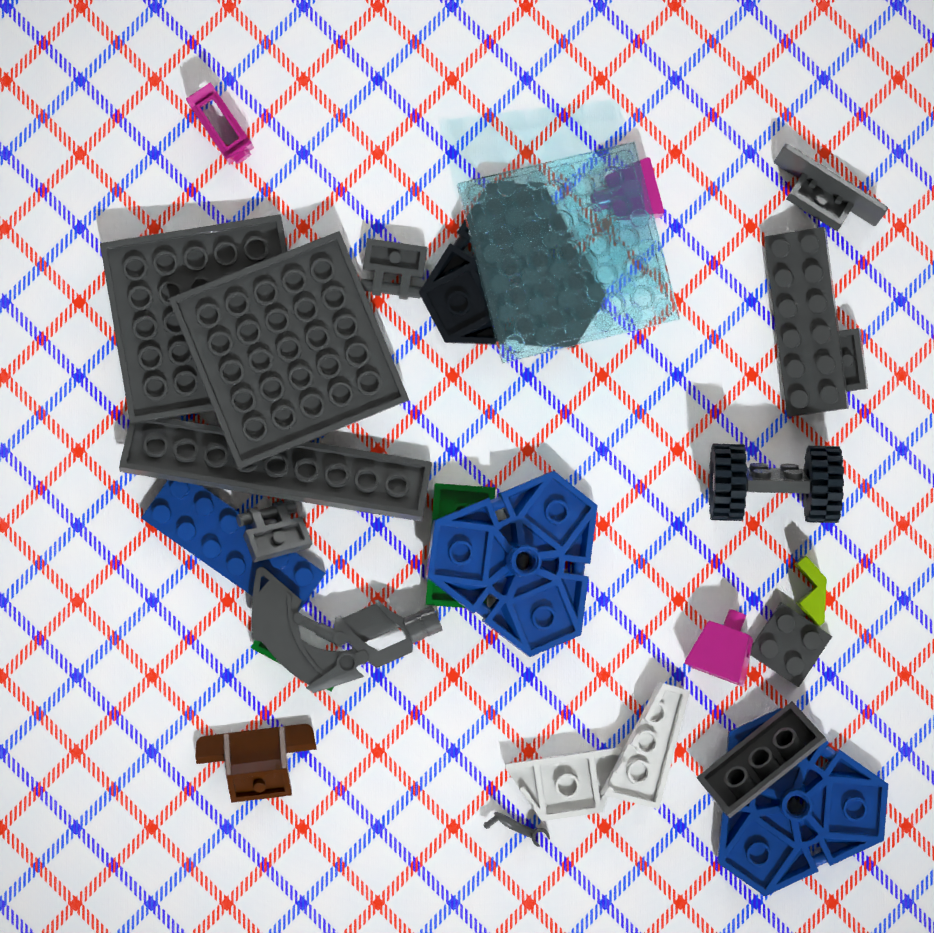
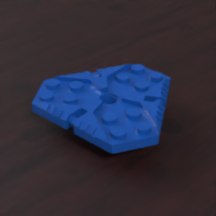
[426,471,598,657]
[717,708,889,896]

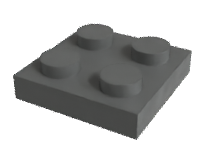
[750,602,833,687]

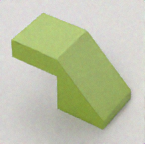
[793,556,827,626]

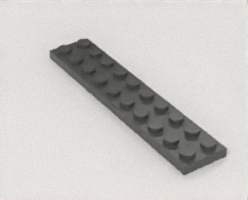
[119,418,432,522]

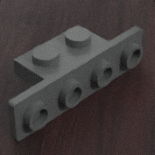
[774,143,888,231]

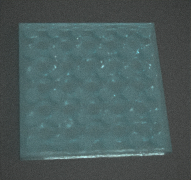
[457,141,680,364]

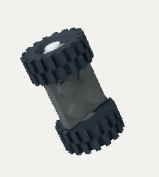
[709,443,844,523]

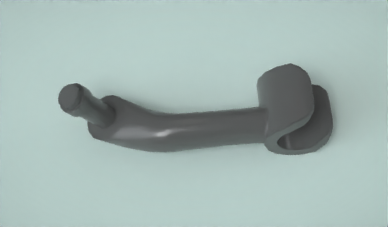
[483,812,550,847]

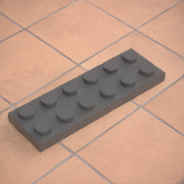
[764,227,849,417]

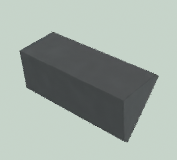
[696,701,827,818]

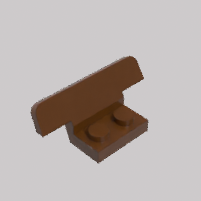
[195,724,317,803]

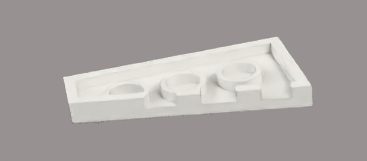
[600,682,691,809]

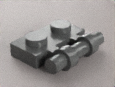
[361,238,428,300]
[236,501,313,562]

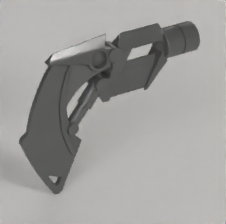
[251,567,443,693]

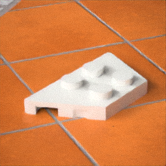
[505,747,622,822]

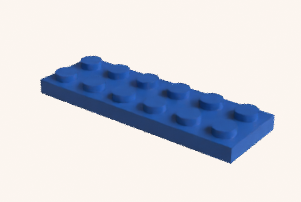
[141,480,326,612]

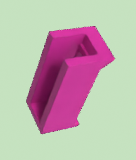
[186,82,254,165]

